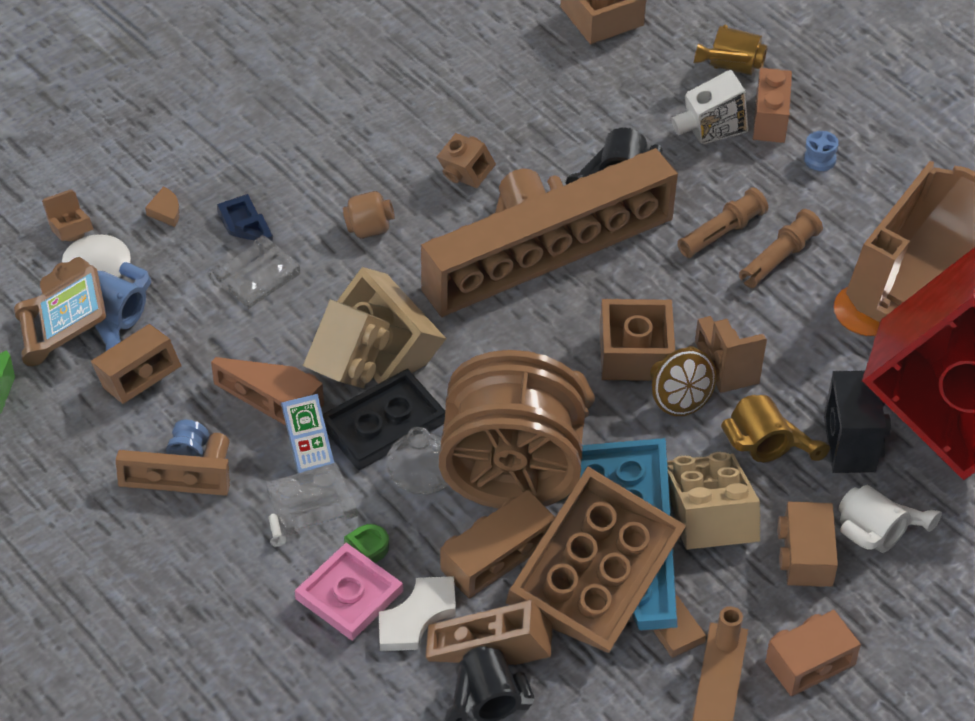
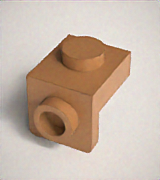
[42,189,93,241]

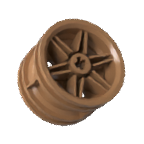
[439,350,587,509]

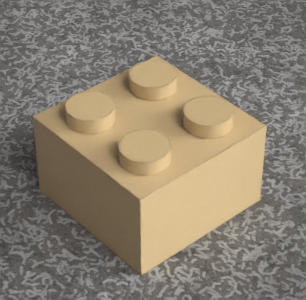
[303,299,390,388]

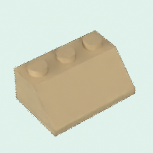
[337,267,447,384]

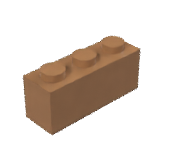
[440,490,555,599]

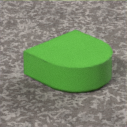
[344,524,389,563]

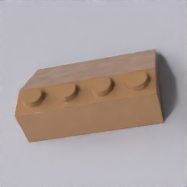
[505,467,686,653]

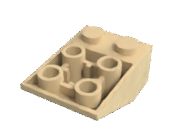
[667,452,760,549]

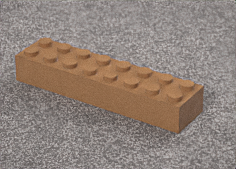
[421,148,678,318]

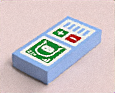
[281,394,335,474]

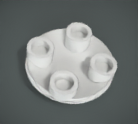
[62,234,131,278]

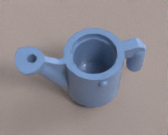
[94,262,151,351]

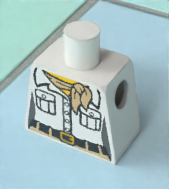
[671,70,748,144]

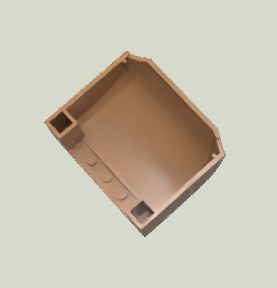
[846,161,975,322]

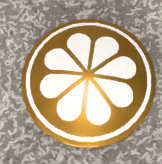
[650,346,716,416]

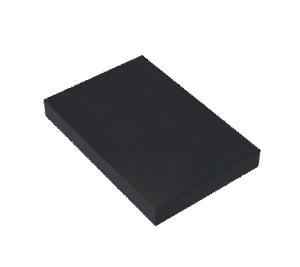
[323,368,446,471]

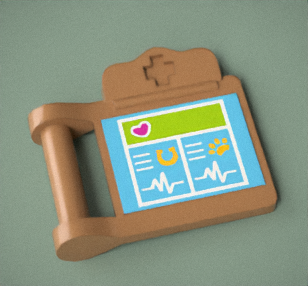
[14,257,106,366]

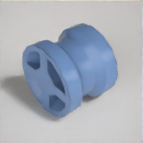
[804,131,839,171]
[166,419,209,457]

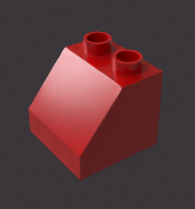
[862,247,975,481]

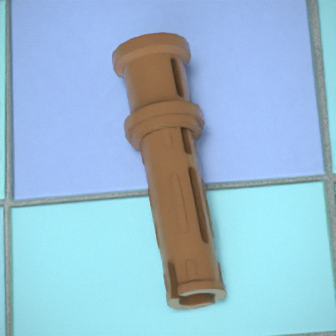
[677,187,769,258]
[739,209,823,288]

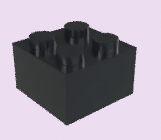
[824,371,891,473]

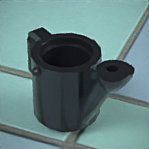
[566,127,663,185]
[444,646,534,721]

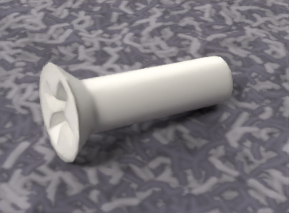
[268,514,287,547]

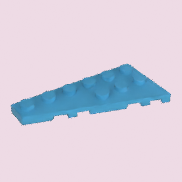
[580,438,678,630]

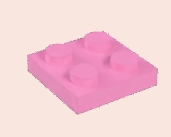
[295,543,403,641]

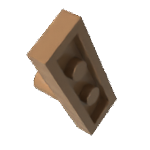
[116,433,230,496]
[692,606,749,721]

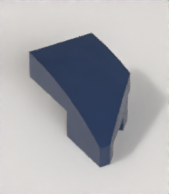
[217,194,273,243]

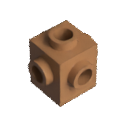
[437,133,496,188]

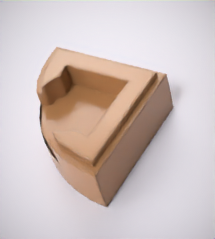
[145,186,179,227]

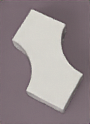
[379,576,456,651]

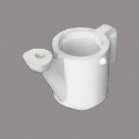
[839,485,942,553]

